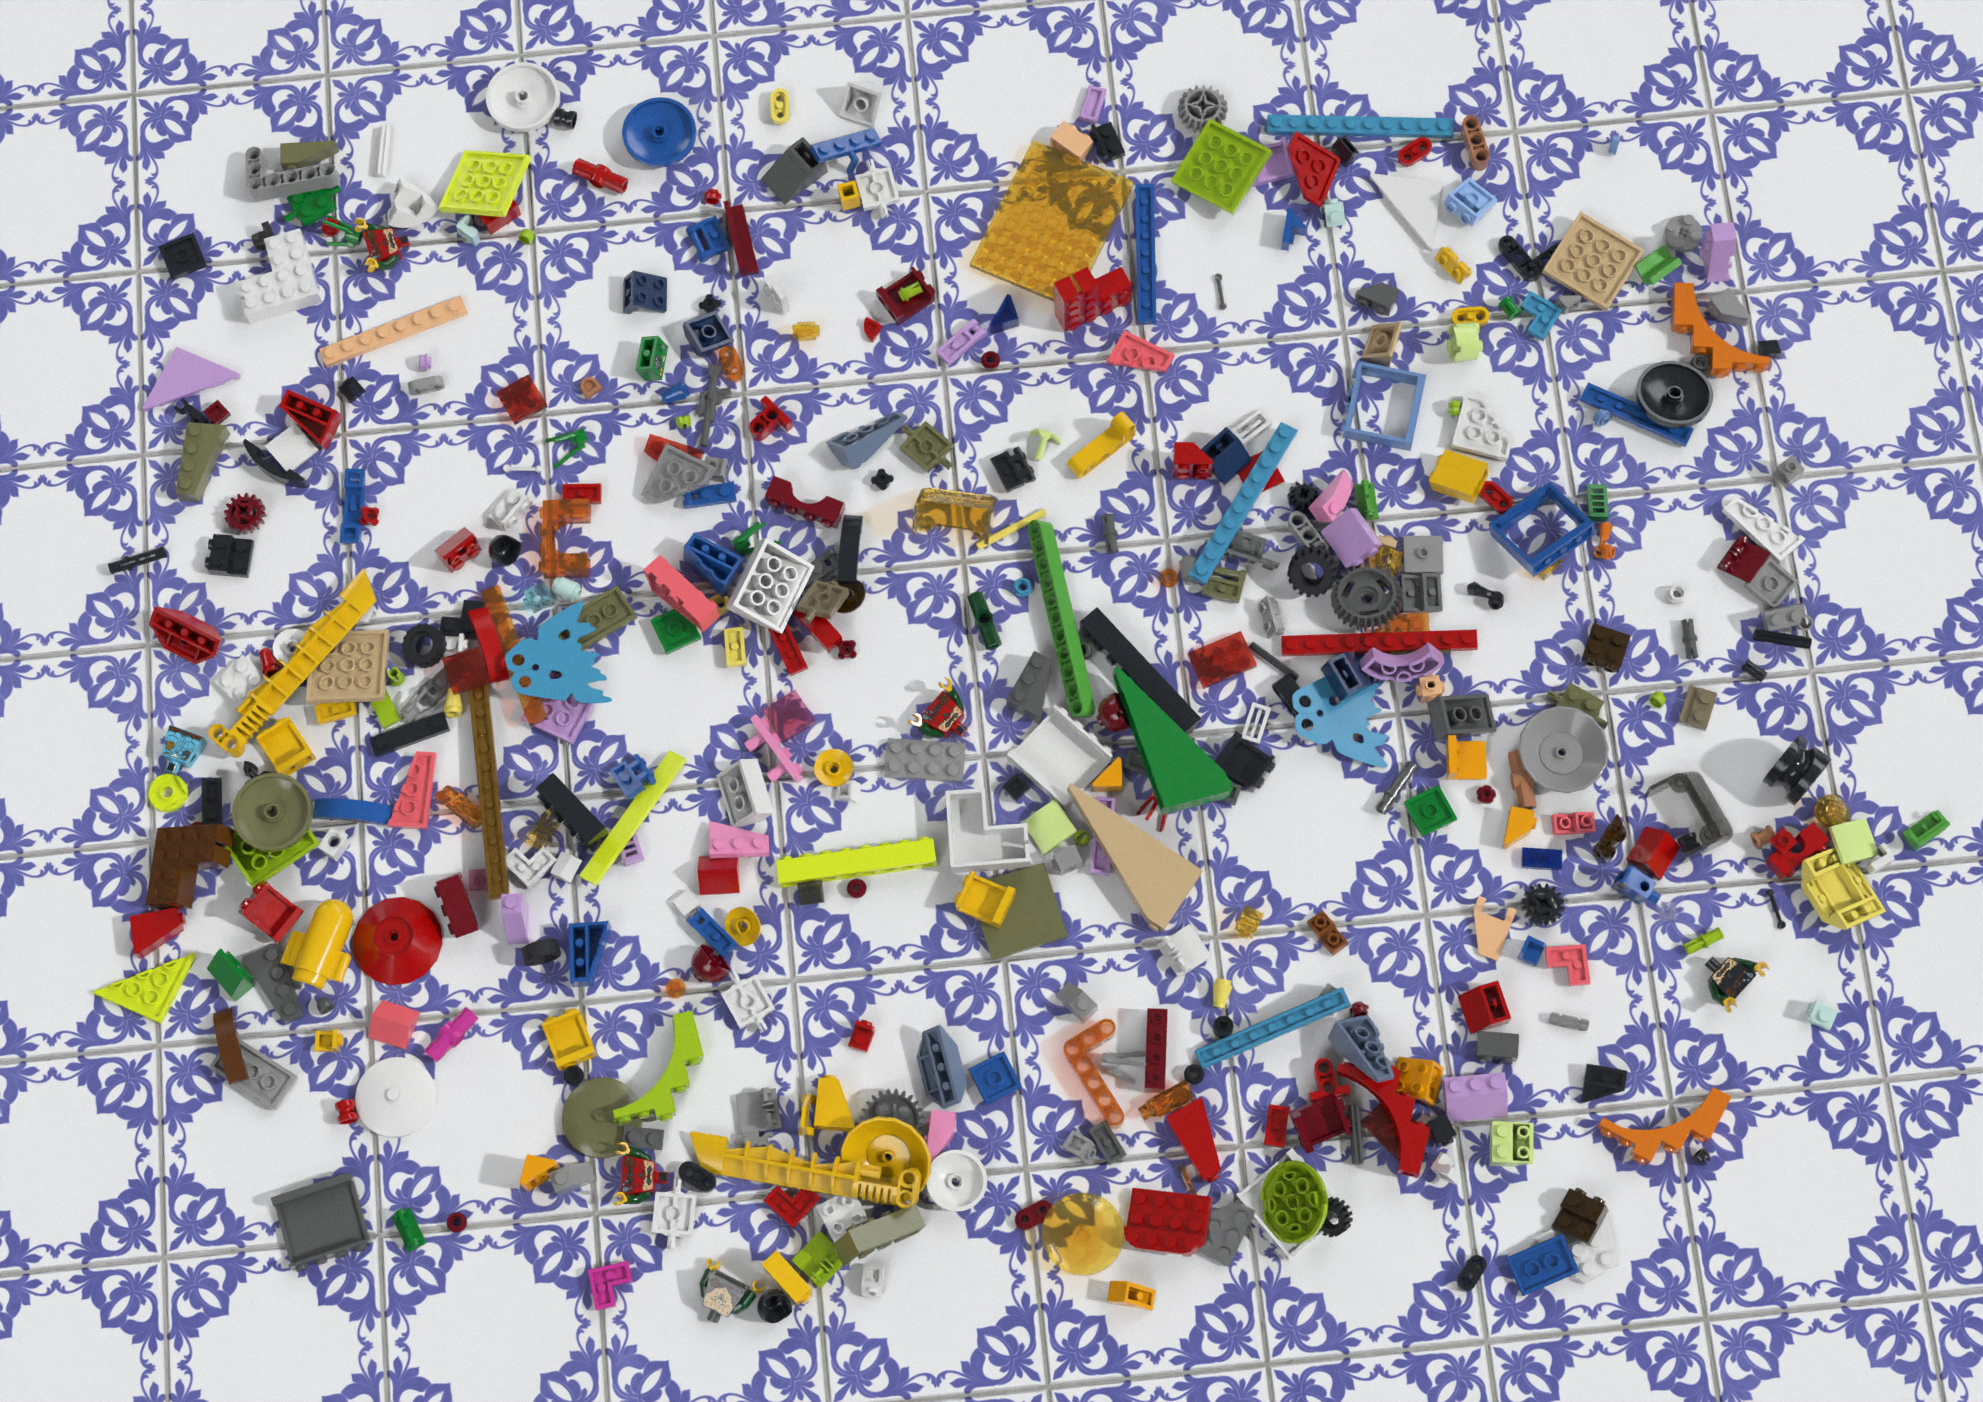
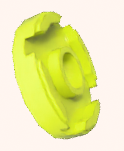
[148,774,188,812]

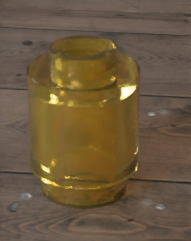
[792,321,820,341]

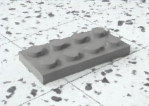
[884,738,966,783]
[208,1038,298,1110]

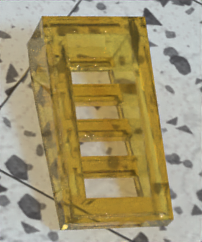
[525,808,561,850]

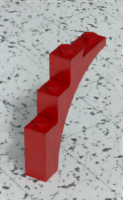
[1337,1062,1430,1178]

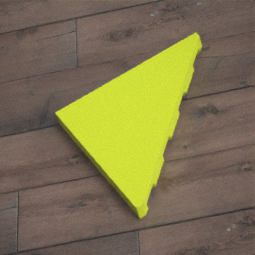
[93,953,197,1024]

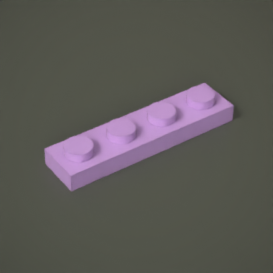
[1090,796,1116,876]

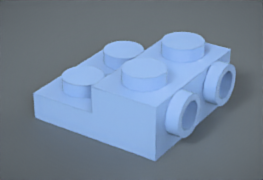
[1443,177,1498,227]

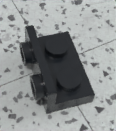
[1089,122,1125,163]

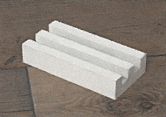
[1231,408,1272,446]
[1242,702,1271,746]

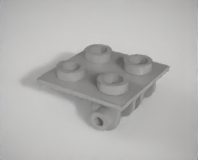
[736,1087,782,1134]

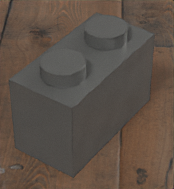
[1475,1031,1519,1064]

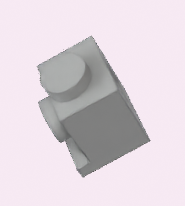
[701,456,729,483]

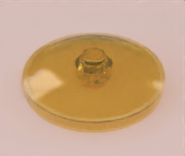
[1042,1193,1124,1276]

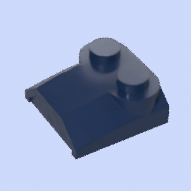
[683,310,734,358]

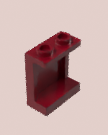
[876,267,936,325]
[1289,1093,1352,1154]

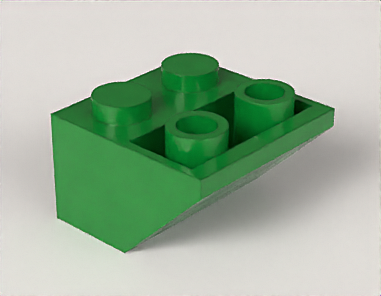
[207,948,254,1001]

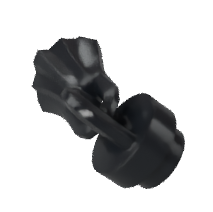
[1467,581,1504,610]

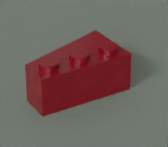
[434,872,480,938]

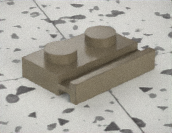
[1678,684,1717,731]

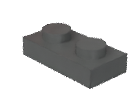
[1088,1120,1127,1166]
[621,1126,664,1150]

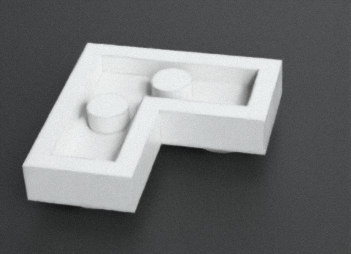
[763,275,790,315]
[506,846,557,889]

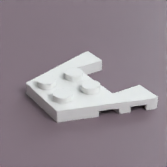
[1535,1200,1620,1284]

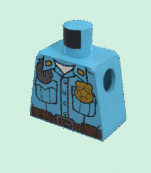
[162,725,208,775]

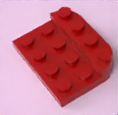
[1124,1188,1213,1257]

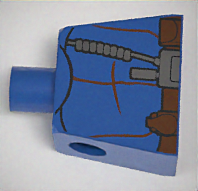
[1610,865,1661,905]

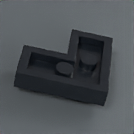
[440,600,484,640]

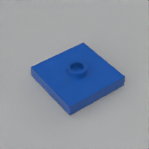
[968,1051,1022,1106]

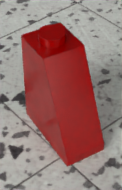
[129,907,186,959]

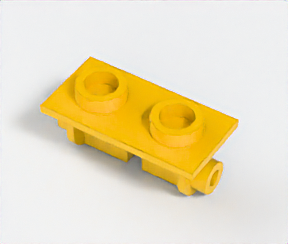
[1434,246,1472,284]

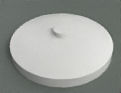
[486,62,560,132]
[355,1057,437,1138]

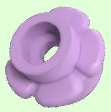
[419,353,432,372]

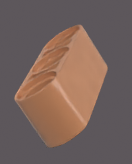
[1461,115,1490,171]

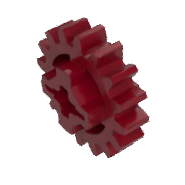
[224,493,267,535]

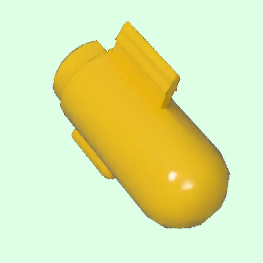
[280,899,354,990]

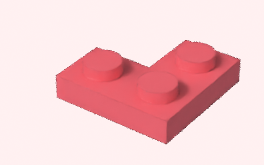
[1544,944,1590,987]

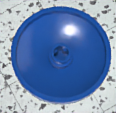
[622,97,697,168]

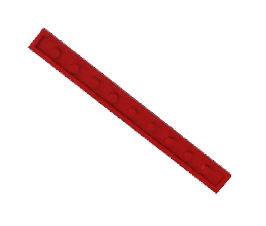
[1281,629,1478,657]

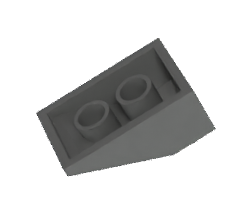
[1427,694,1497,741]

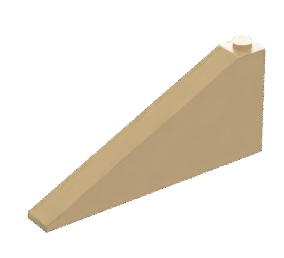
[1067,783,1203,933]

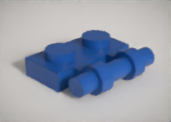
[609,754,656,800]

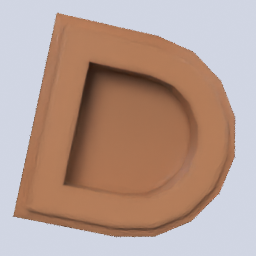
[580,377,603,400]

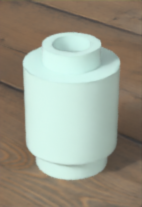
[552,577,582,602]

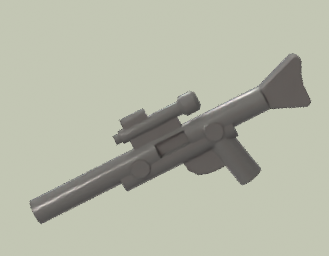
[695,363,732,447]

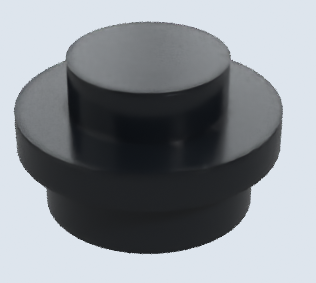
[564,1066,584,1086]

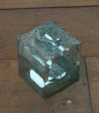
[523,581,555,614]

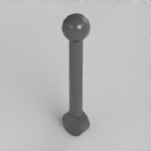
[1215,274,1227,310]

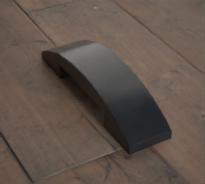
[243,439,309,488]
[837,515,863,583]

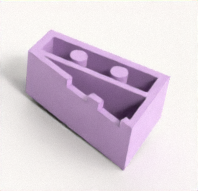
[1699,222,1737,283]

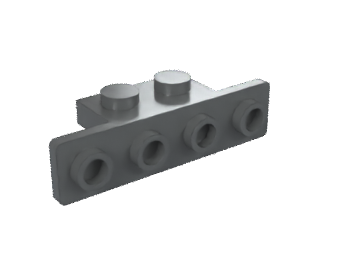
[1204,530,1280,570]

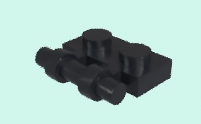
[990,446,1036,493]

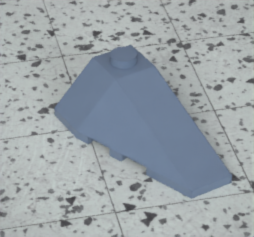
[826,412,908,469]
[1328,1015,1394,1083]

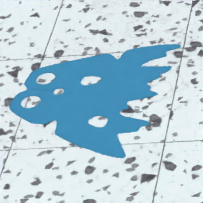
[505,601,612,703]
[1292,673,1389,767]

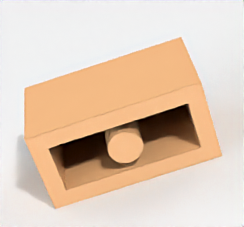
[1050,121,1093,165]

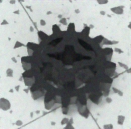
[1521,883,1565,927]

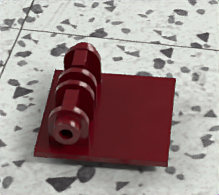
[1716,535,1771,584]

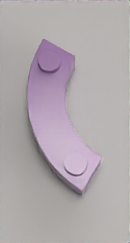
[1360,642,1445,682]

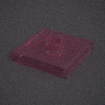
[762,690,816,743]

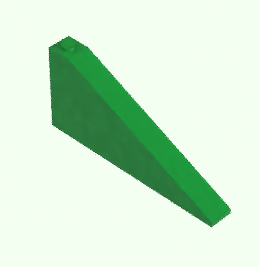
[1112,667,1233,815]

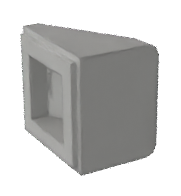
[1556,295,1582,314]

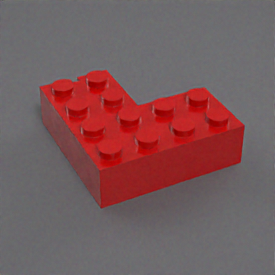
[1054,267,1132,332]

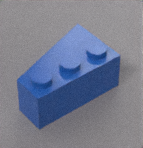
[683,533,744,598]
[569,921,612,987]

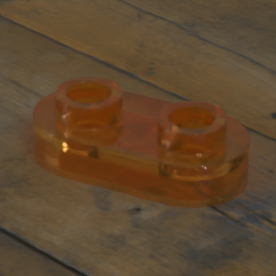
[718,346,744,382]

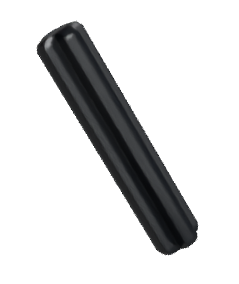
[1753,629,1812,649]

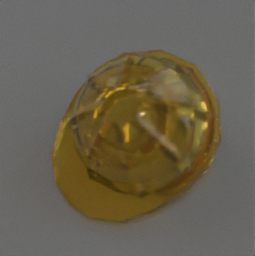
[1812,794,1850,828]

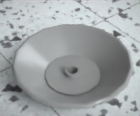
[1518,706,1609,793]

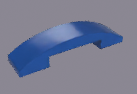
[340,468,365,544]
[312,798,393,825]

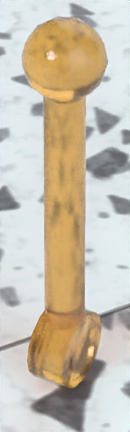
[1178,1165,1197,1195]

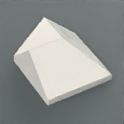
[840,81,883,127]

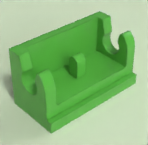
[1902,810,1951,851]

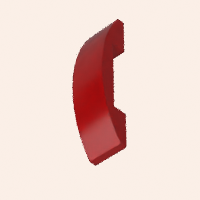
[467,607,509,684]

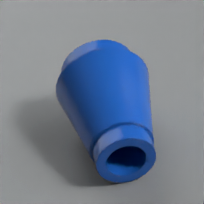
[661,382,690,404]

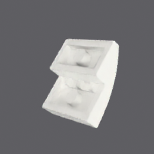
[265,423,318,472]

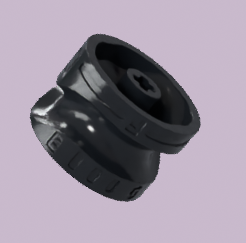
[1763,735,1832,806]

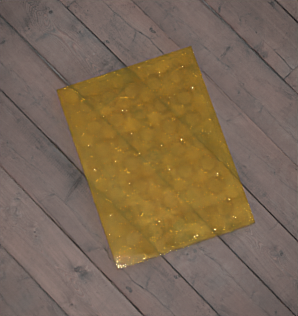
[970,140,1134,302]

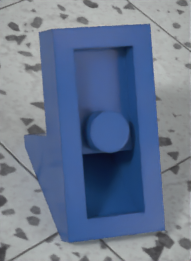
[1281,208,1307,251]

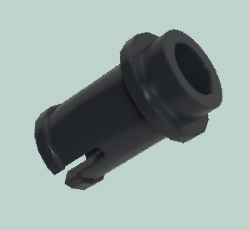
[1741,659,1768,682]

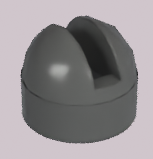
[317,997,335,1015]

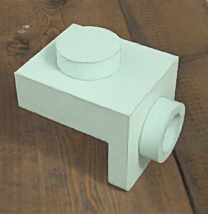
[1322,198,1346,227]

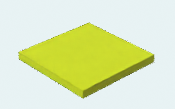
[438,150,531,217]

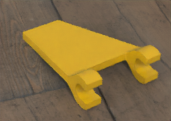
[798,1094,817,1137]

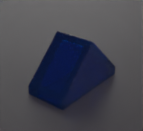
[990,294,1019,334]

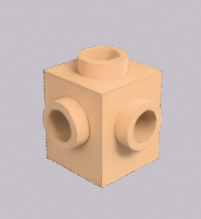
[1415,674,1445,703]

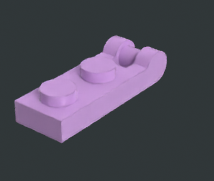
[936,319,988,366]

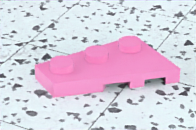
[709,821,769,858]

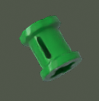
[1498,296,1523,321]

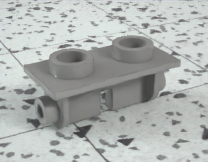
[1258,595,1285,639]

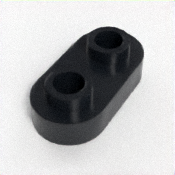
[678,1161,717,1193]

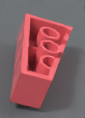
[643,555,720,632]

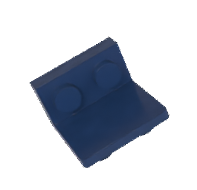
[623,270,667,314]

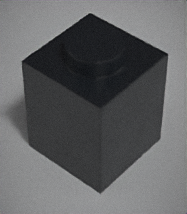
[1426,1113,1457,1147]

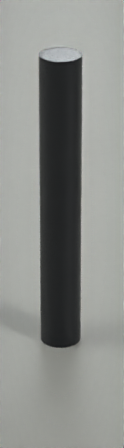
[1248,642,1300,682]

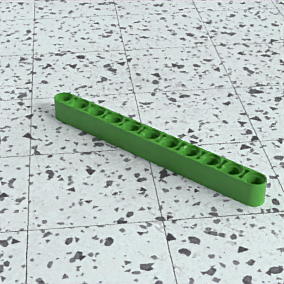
[1028,520,1095,718]

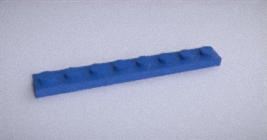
[1135,184,1157,325]

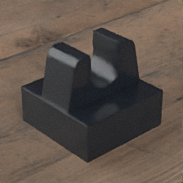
[338,376,366,403]

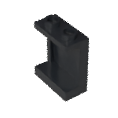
[1215,731,1276,793]

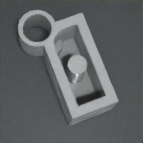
[1761,603,1814,631]

